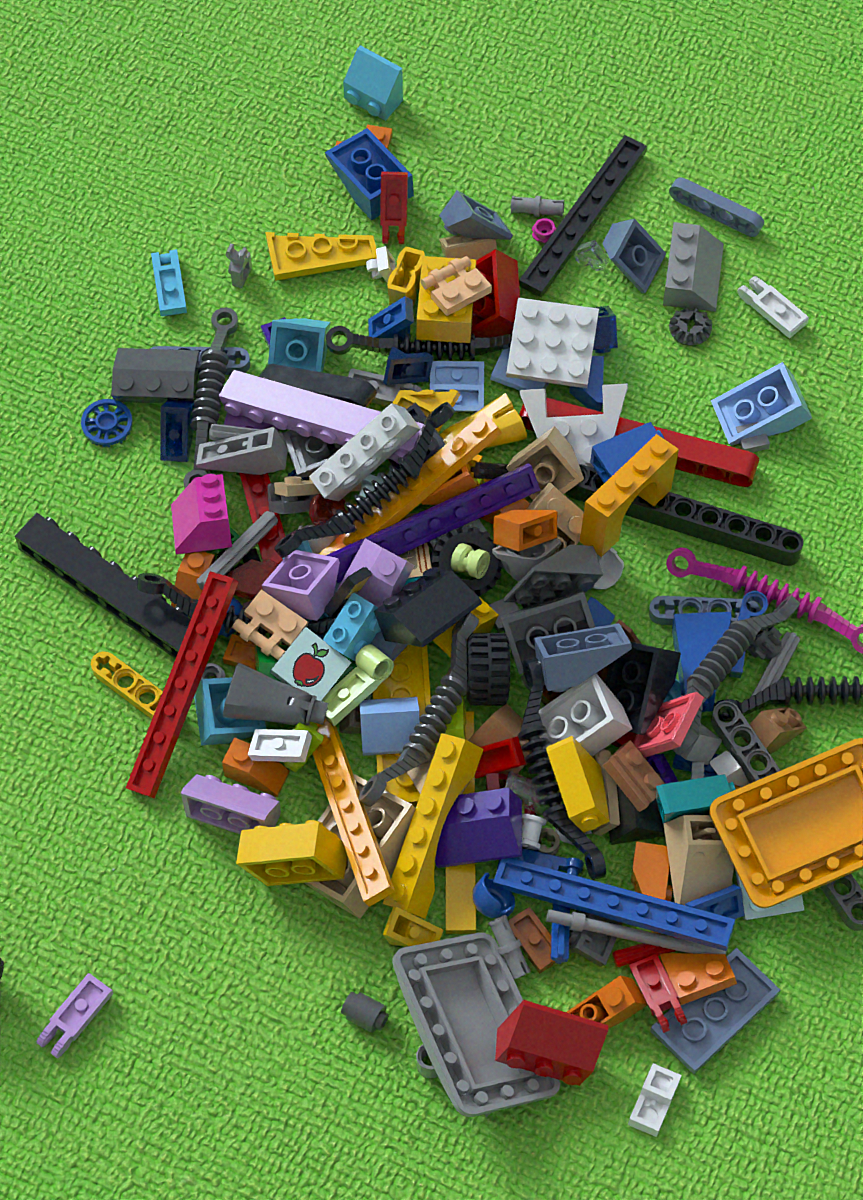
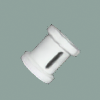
[522,814,547,850]

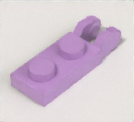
[36,973,114,1058]

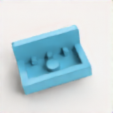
[323,593,381,661]

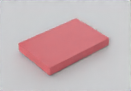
[633,692,705,758]

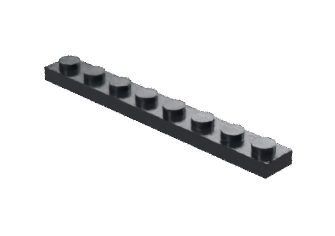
[519,135,647,298]

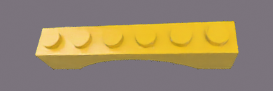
[383,733,483,919]

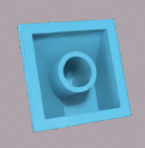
[268,318,330,372]

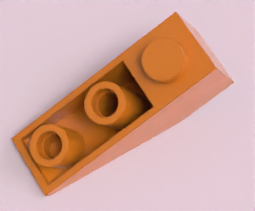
[631,842,673,934]
[567,975,647,1029]

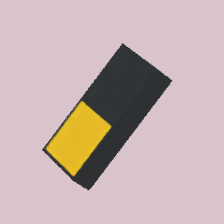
[324,567,373,618]

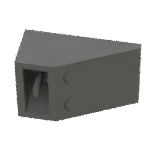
[503,545,604,604]

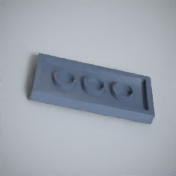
[650,947,780,1074]

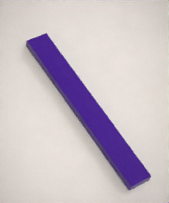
[326,463,540,583]

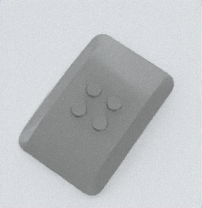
[392,933,560,1117]

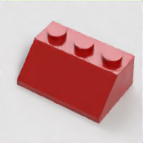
[471,249,520,339]
[495,1000,608,1086]

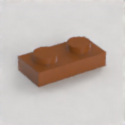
[508,907,556,974]

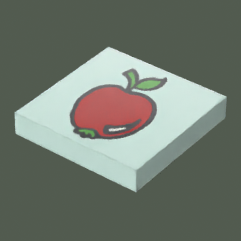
[270,627,351,701]

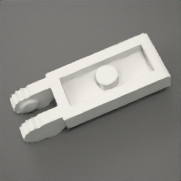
[737,276,809,339]

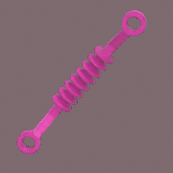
[666,547,863,654]

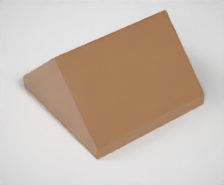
[468,703,532,776]

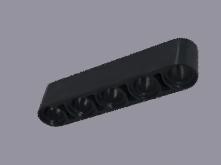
[258,364,377,408]

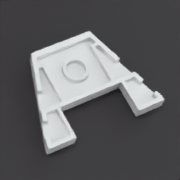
[520,383,628,468]

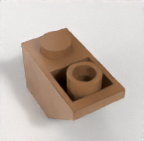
[742,707,807,754]

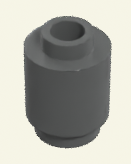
[341,992,389,1033]

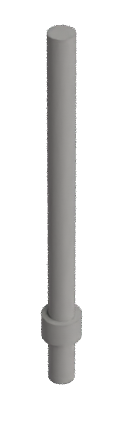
[546,909,726,954]

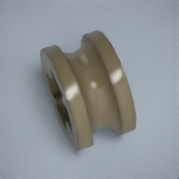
[534,828,560,855]

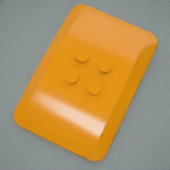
[709,738,863,909]

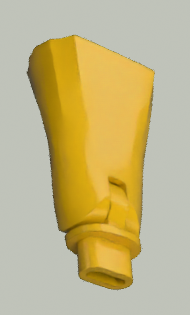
[440,393,527,449]

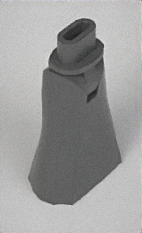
[223,663,329,725]

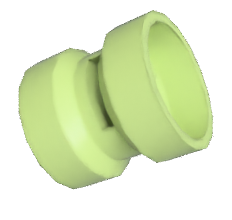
[451,543,490,579]

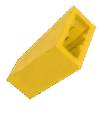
[546,736,610,833]

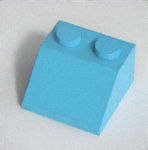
[343,45,403,121]
[194,677,266,745]

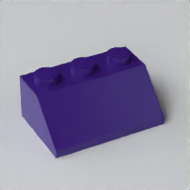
[435,788,522,868]

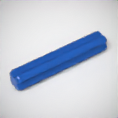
[551,903,570,964]

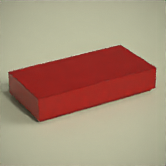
[475,736,526,779]

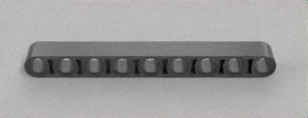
[711,701,863,931]

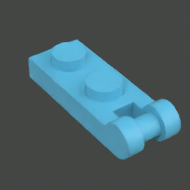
[151,249,187,316]

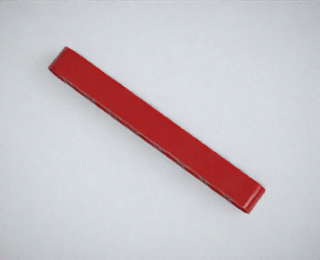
[519,397,759,487]

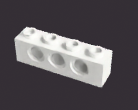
[309,403,420,501]

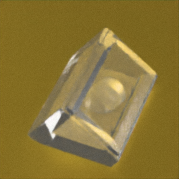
[505,771,562,816]

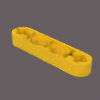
[91,651,163,719]

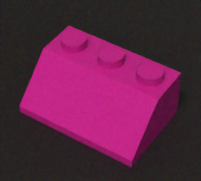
[171,474,232,555]

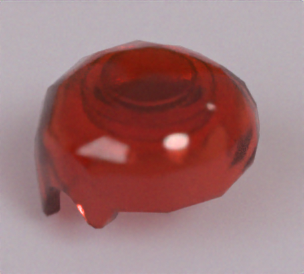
[309,493,348,526]

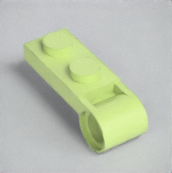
[322,644,394,726]

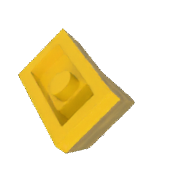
[383,906,443,947]

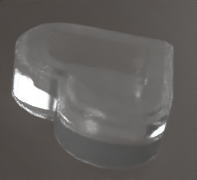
[574,240,609,271]

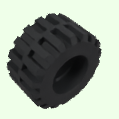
[430,526,503,596]
[466,633,510,706]

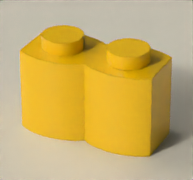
[387,247,425,306]

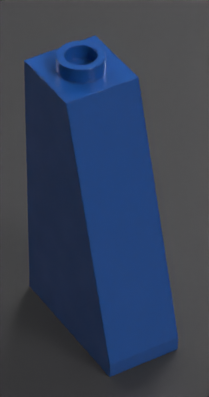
[672,612,732,713]

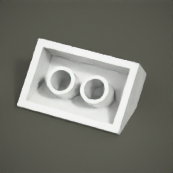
[539,674,632,770]

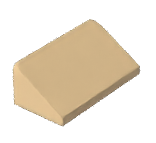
[439,235,497,260]

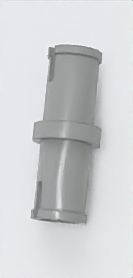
[511,196,565,217]
[489,915,531,979]

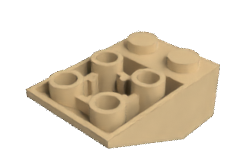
[526,482,584,555]
[664,815,734,905]

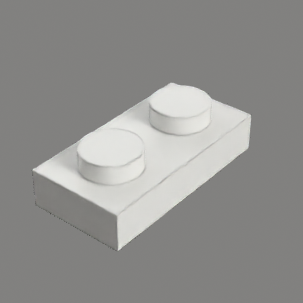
[248,729,312,762]

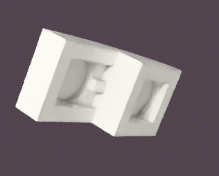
[628,1063,682,1137]

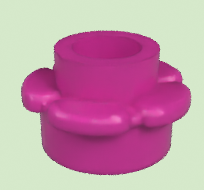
[532,218,557,243]

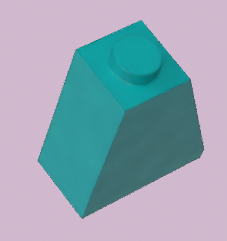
[656,774,736,825]

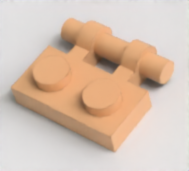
[421,256,492,316]
[232,589,308,660]

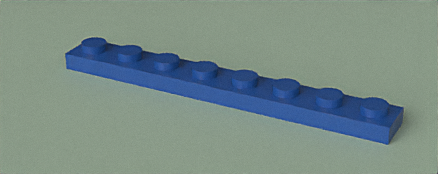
[493,858,735,951]

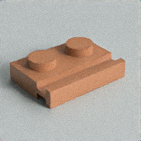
[602,740,665,812]

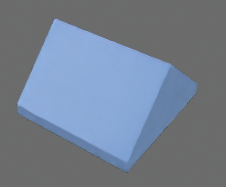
[360,697,420,756]

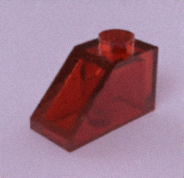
[225,559,279,601]

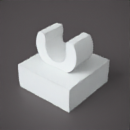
[366,246,396,283]

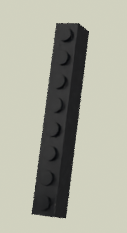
[15,513,191,659]

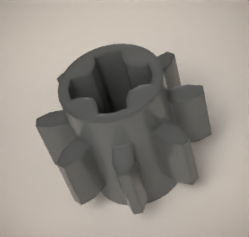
[747,626,782,660]

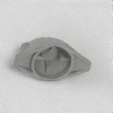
[492,538,561,581]

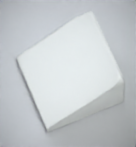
[710,751,749,787]

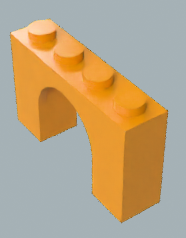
[579,434,679,557]

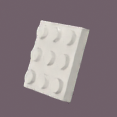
[506,298,599,388]

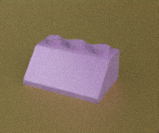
[181,774,281,834]

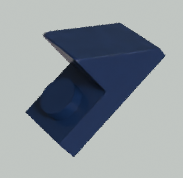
[383,347,434,385]

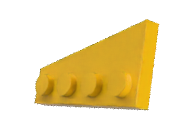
[265,232,377,281]

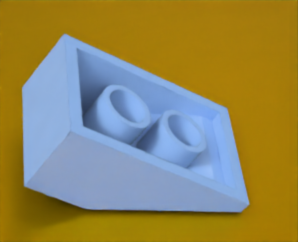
[711,362,812,446]

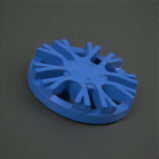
[81,399,132,447]

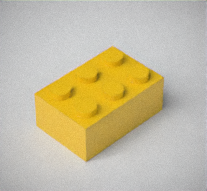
[416,256,476,343]
[236,820,347,886]

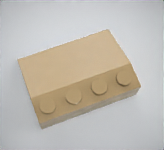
[304,774,415,919]

